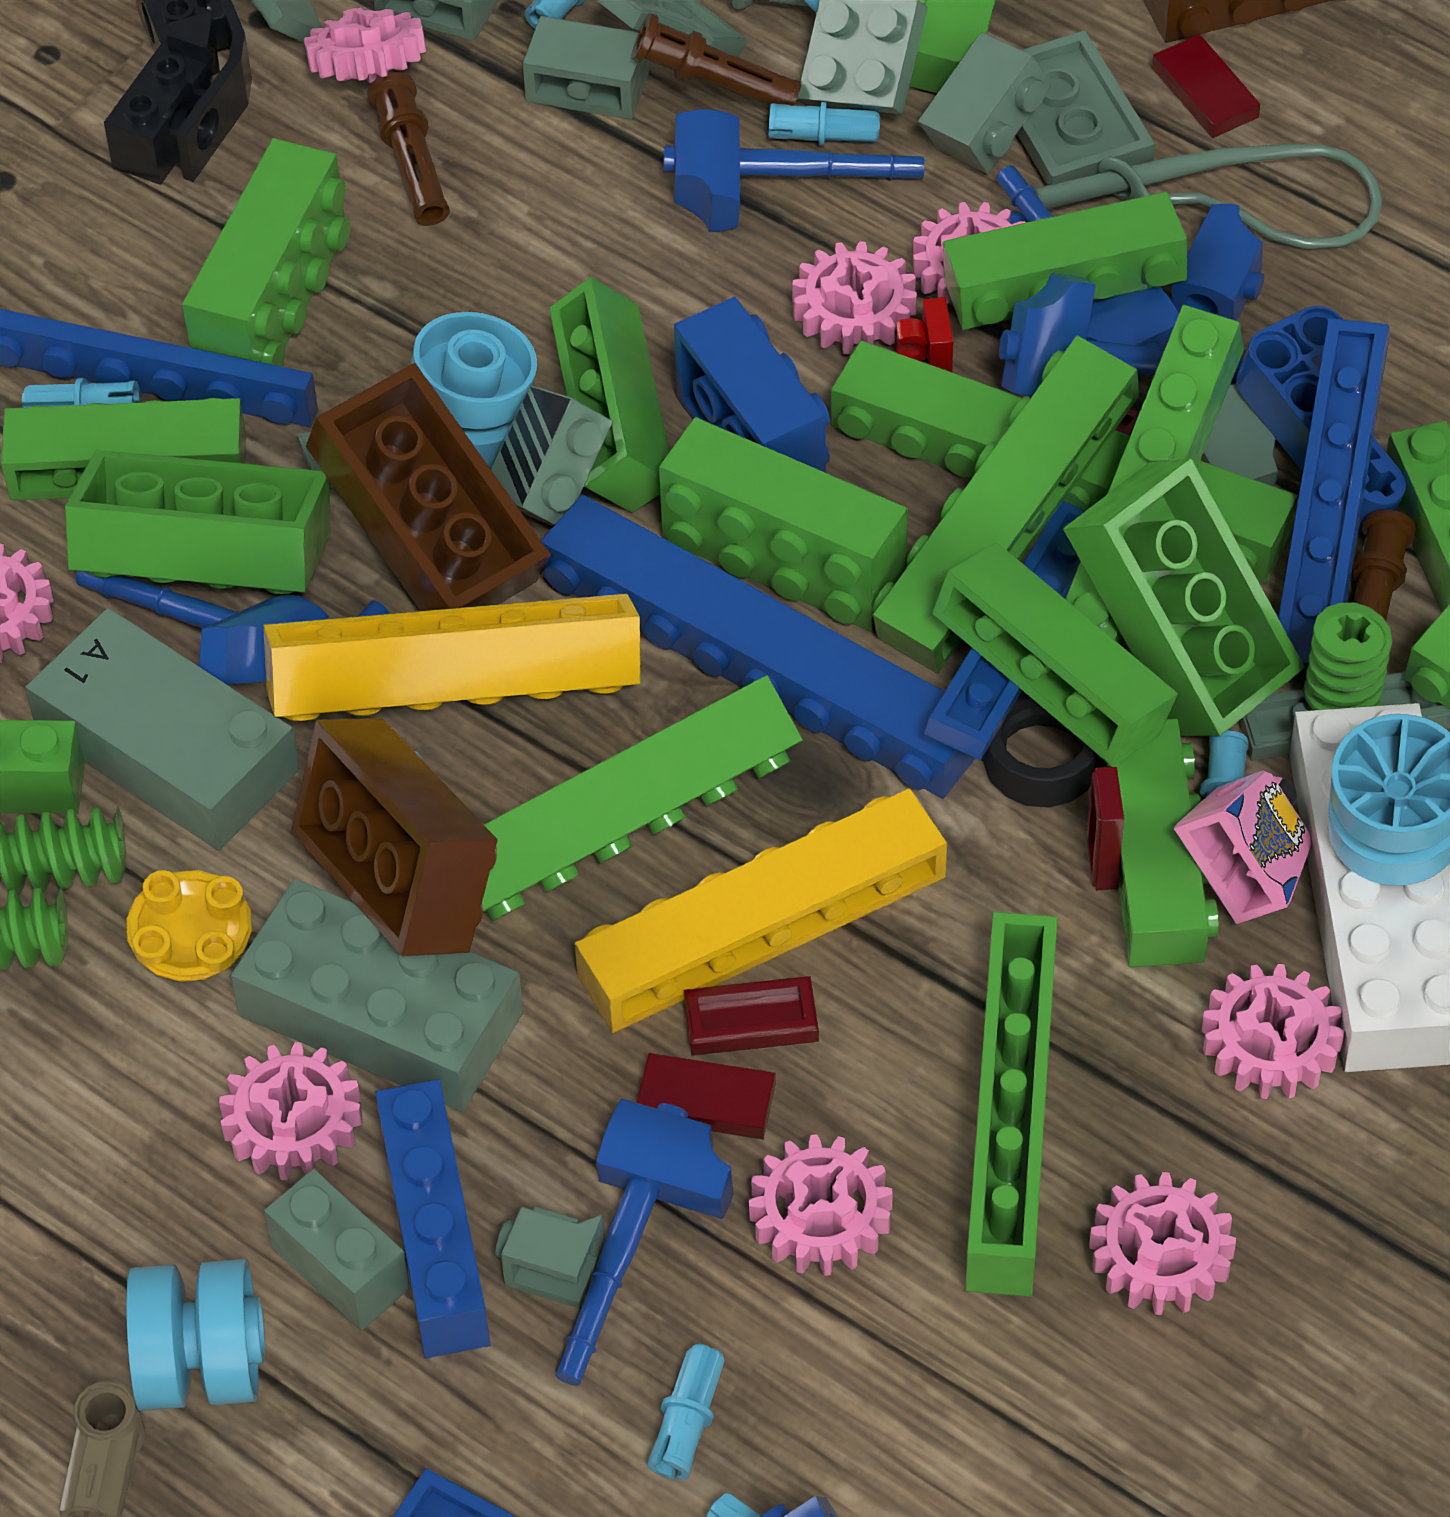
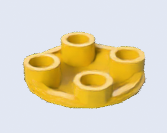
[126,870,252,982]

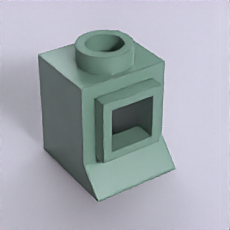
[495,1206,605,1309]

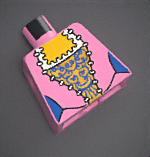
[1174,770,1312,924]

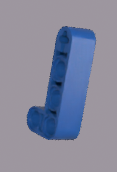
[1236,306,1406,536]

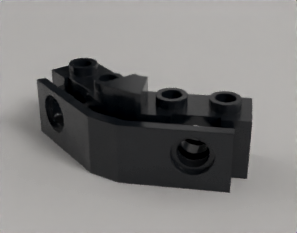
[104,0,252,185]

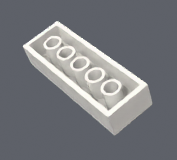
[1289,703,1450,1072]

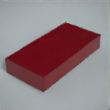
[1152,34,1261,138]
[1086,767,1124,891]
[684,976,819,1056]
[637,1053,776,1140]

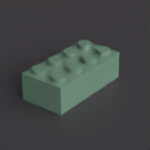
[231,878,524,1112]

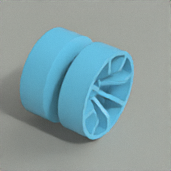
[410,312,537,468]
[1328,714,1450,886]
[126,1259,265,1411]

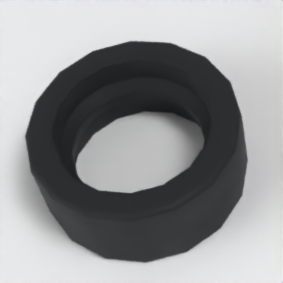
[984,690,1100,808]

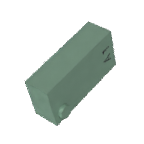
[25,608,300,851]

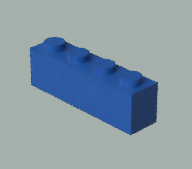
[375,1079,491,1359]

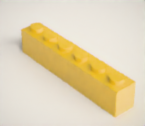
[263,594,640,721]
[575,788,947,1034]

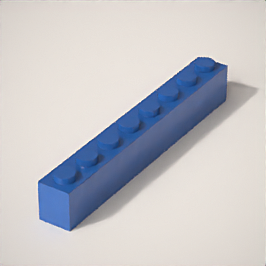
[541,494,976,799]

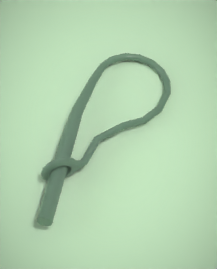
[1035,144,1383,249]

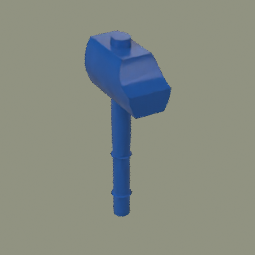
[663,109,924,232]
[996,166,1179,351]
[1010,203,1264,321]
[999,273,1242,396]
[76,571,329,685]
[555,1098,734,1385]

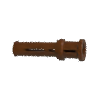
[631,13,801,107]
[367,72,450,226]
[1352,509,1417,621]

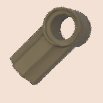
[59,1380,145,1517]

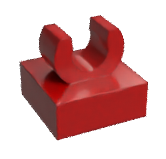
[895,297,954,373]

